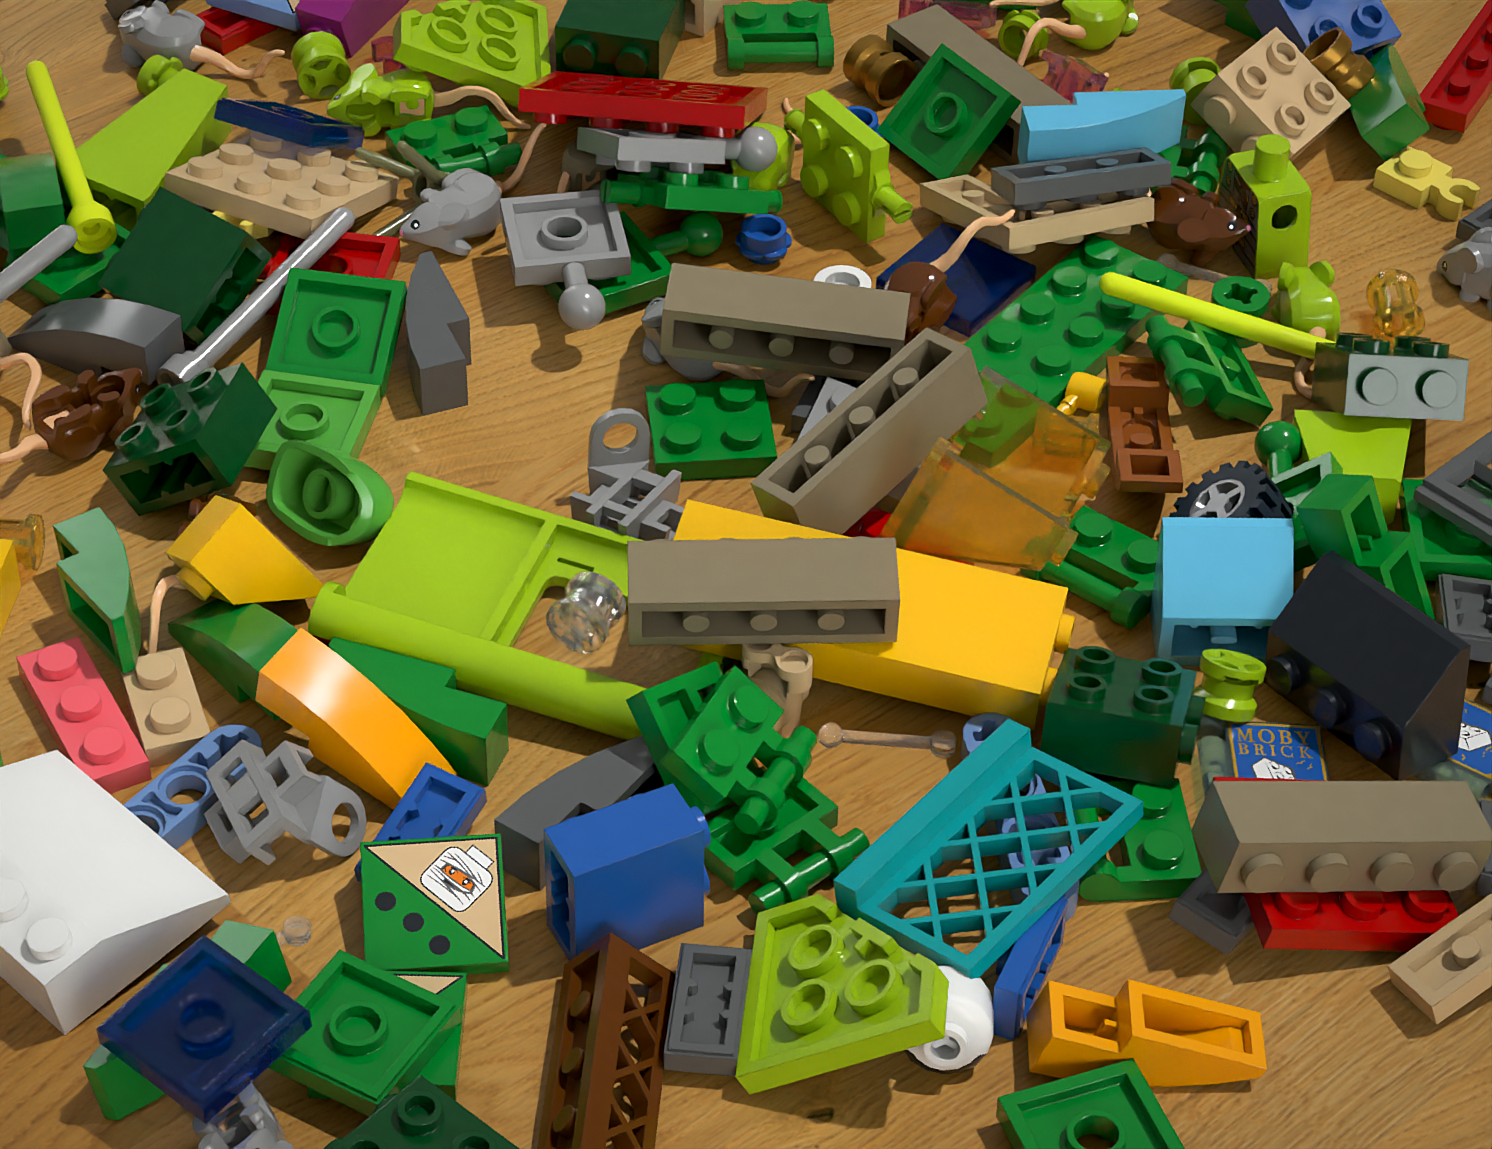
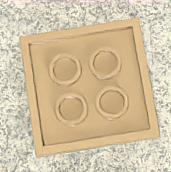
[164,130,399,240]

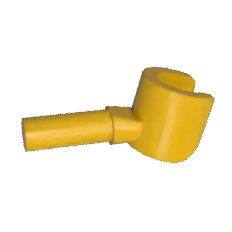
[1036,372,1106,437]

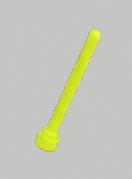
[25,60,117,254]
[1099,272,1335,360]

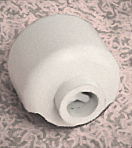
[904,965,994,1074]

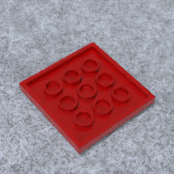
[518,71,768,138]

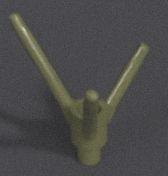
[355,141,451,237]

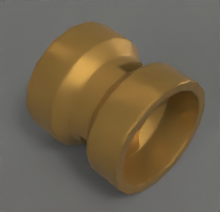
[1302,27,1375,100]
[843,34,917,107]

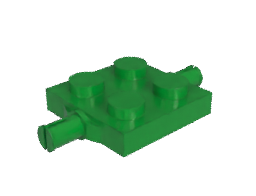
[600,166,783,215]

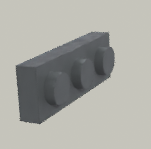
[991,147,1171,210]

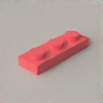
[16,636,152,794]

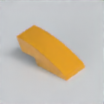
[255,628,457,810]
[1026,979,1267,1087]

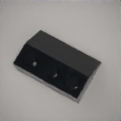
[1264,550,1471,781]

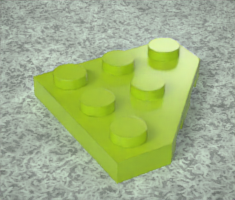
[393,0,551,107]
[735,894,949,1095]

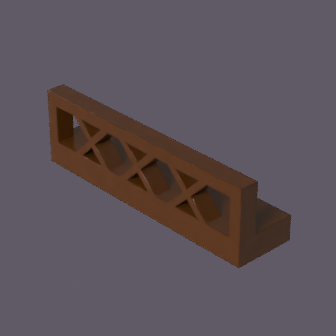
[537,932,675,1149]

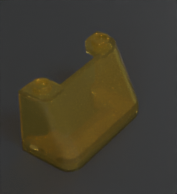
[878,366,1112,571]

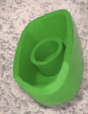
[266,440,394,546]

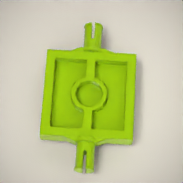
[783,89,913,243]

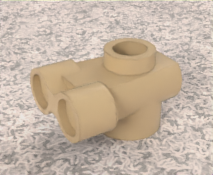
[742,644,813,737]

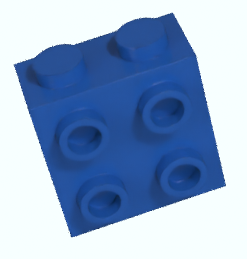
[1245,0,1402,60]
[544,783,711,961]

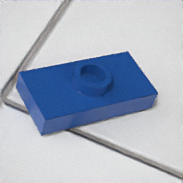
[354,762,487,883]
[993,894,1068,1041]

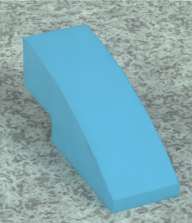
[1017,89,1186,164]

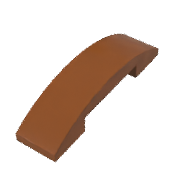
[1106,356,1183,493]

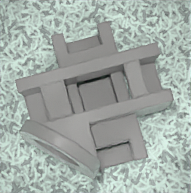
[570,408,684,541]
[204,739,367,866]

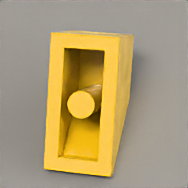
[165,495,323,605]

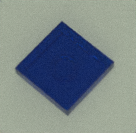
[214,98,365,149]
[876,223,1036,338]
[96,934,312,1124]

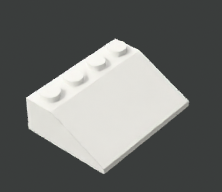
[0,750,231,1035]

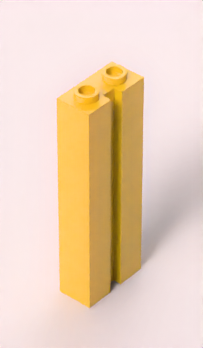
[673,499,1076,730]

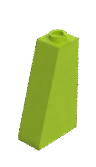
[55,68,232,232]

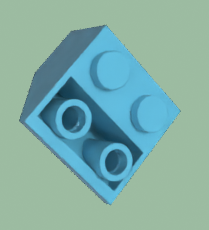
[1150,517,1294,666]

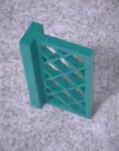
[833,718,1144,979]

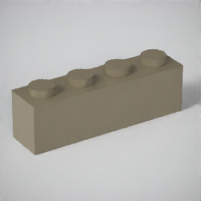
[886,4,1072,165]
[660,263,911,381]
[750,327,988,535]
[627,536,900,646]
[1191,781,1492,893]

